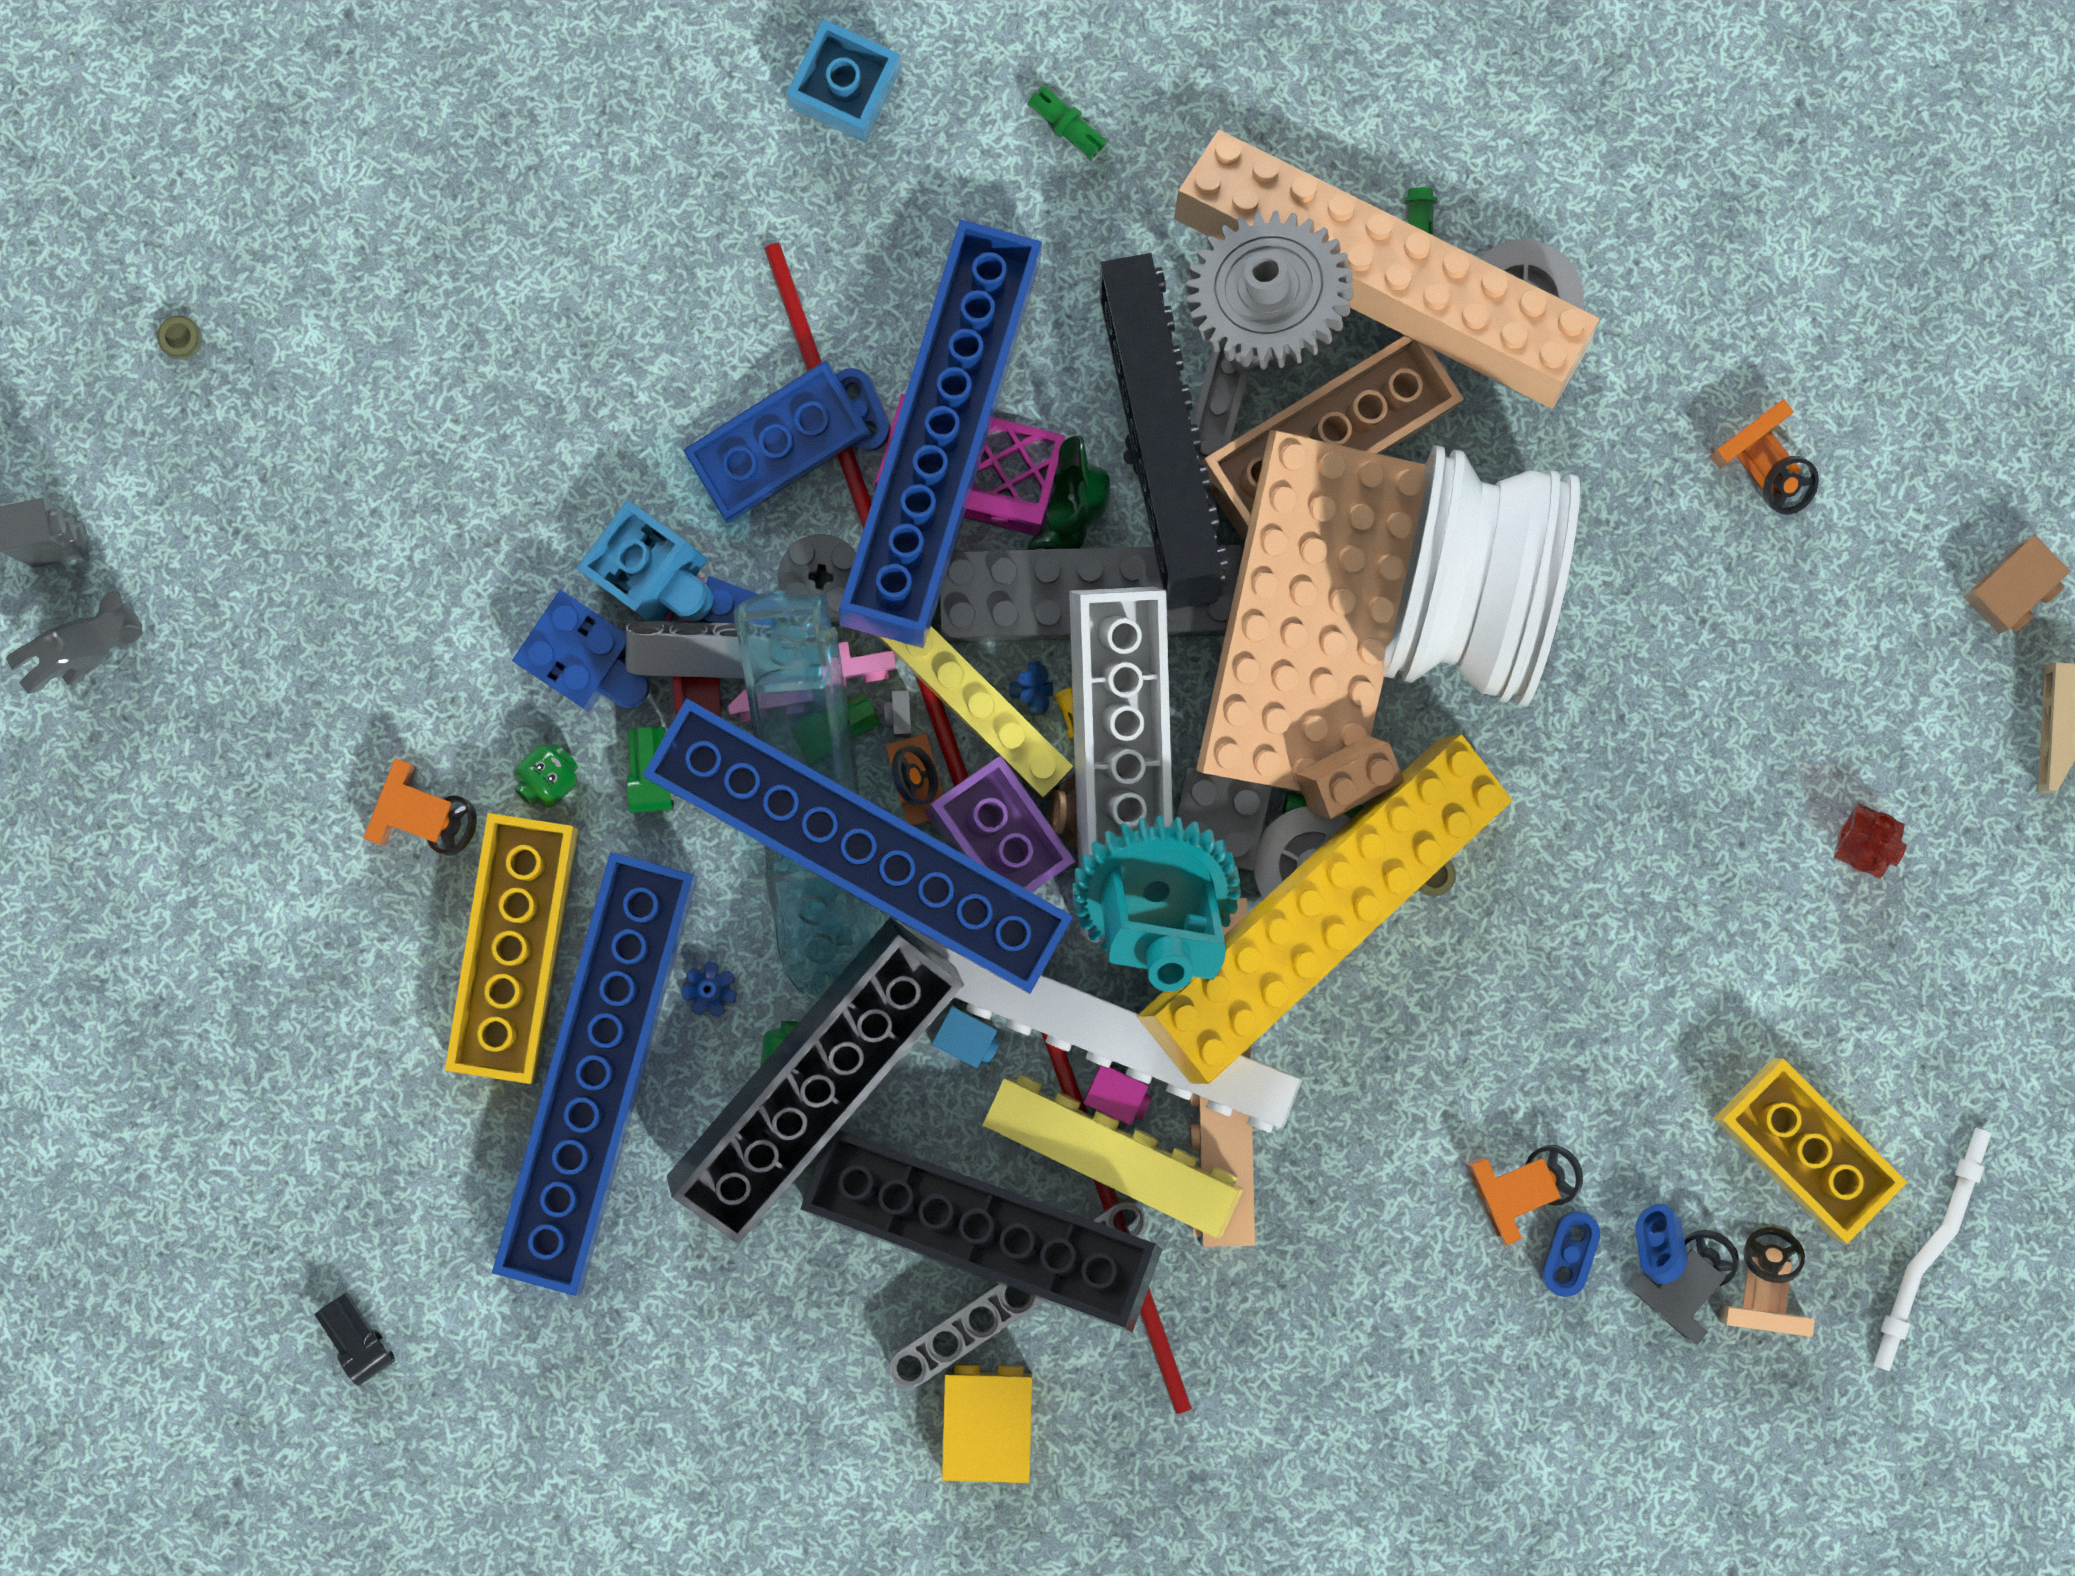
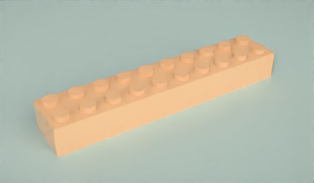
[1174,130,1600,409]

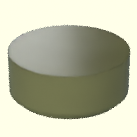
[157,316,202,360]
[1418,860,1456,897]

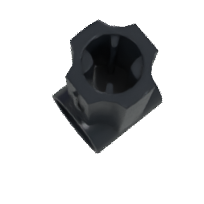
[314,1292,396,1386]

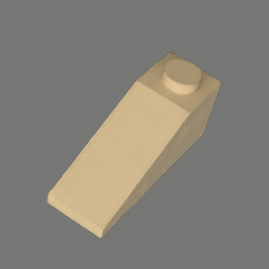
[2038,662,2075,794]

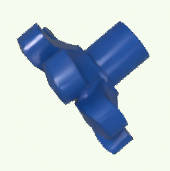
[1009,661,1054,716]
[682,962,737,1016]

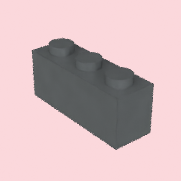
[0,498,88,568]

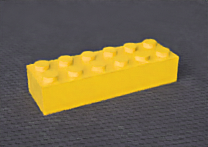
[444,813,579,1084]

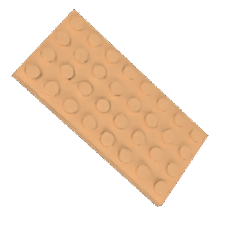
[1196,430,1427,791]

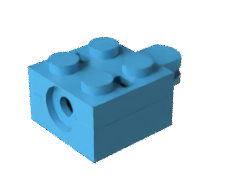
[576,500,714,622]

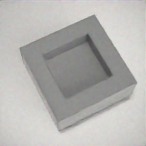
[884,690,912,737]

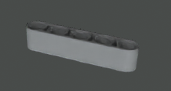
[626,621,838,681]

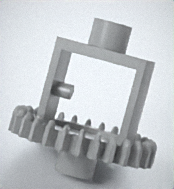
[1186,211,1353,373]

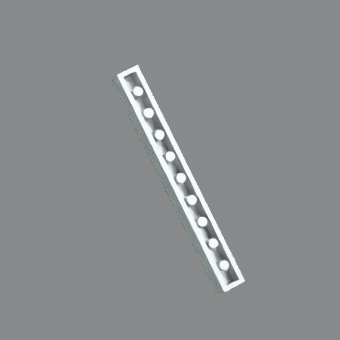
[897,921,1303,1133]

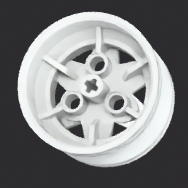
[1382,445,1580,707]

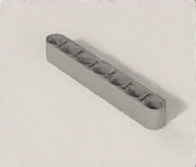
[890,1200,1145,1388]

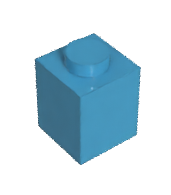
[932,1006,1001,1069]

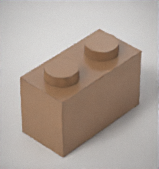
[1964,535,2071,634]
[1295,736,1404,819]

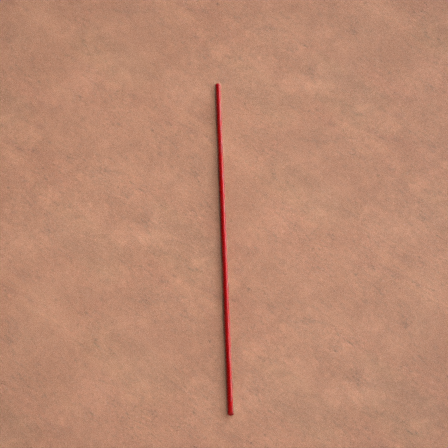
[764,243,1192,1414]

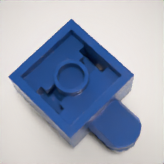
[512,590,650,712]

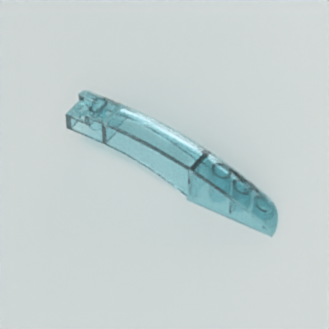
[733,590,872,999]

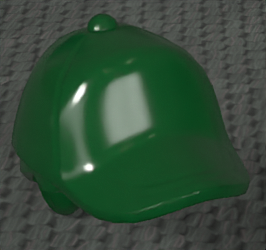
[1028,435,1110,550]

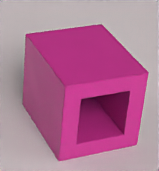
[1083,1065,1153,1125]

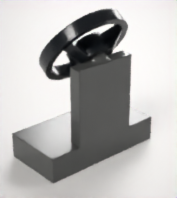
[1625,1230,1739,1345]

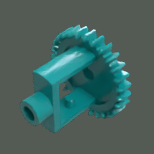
[1072,816,1241,991]

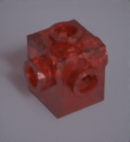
[1834,803,1907,879]

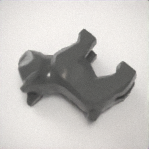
[6,591,143,694]

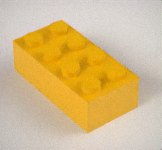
[1713,1058,1908,1244]

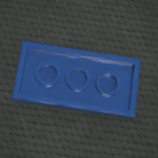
[683,360,872,523]

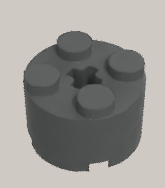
[778,534,856,625]

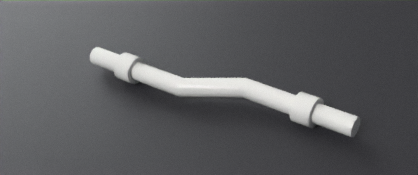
[1873,1128,1992,1371]

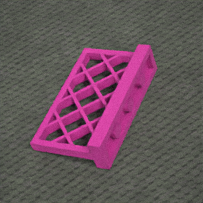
[875,393,1065,536]

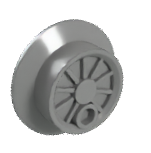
[1480,239,1584,310]
[1253,806,1351,899]

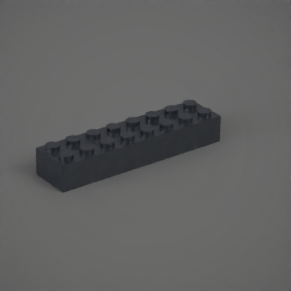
[1099,253,1228,610]
[667,917,964,1245]
[800,1130,1162,1333]

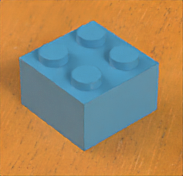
[786,19,901,143]

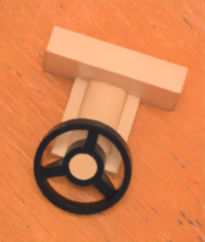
[1719,1227,1815,1337]

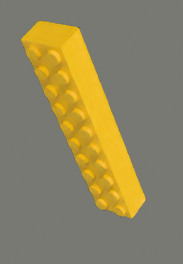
[1136,734,1513,1084]

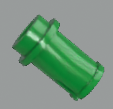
[1404,187,1437,236]

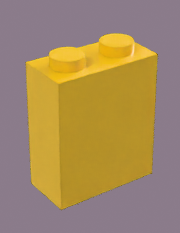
[942,1364,1032,1483]

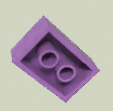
[923,755,1076,893]

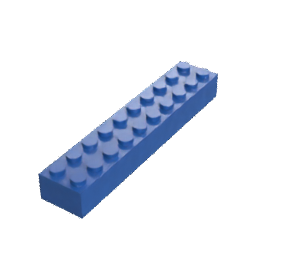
[839,219,1042,649]
[642,698,1074,994]
[492,852,698,1296]

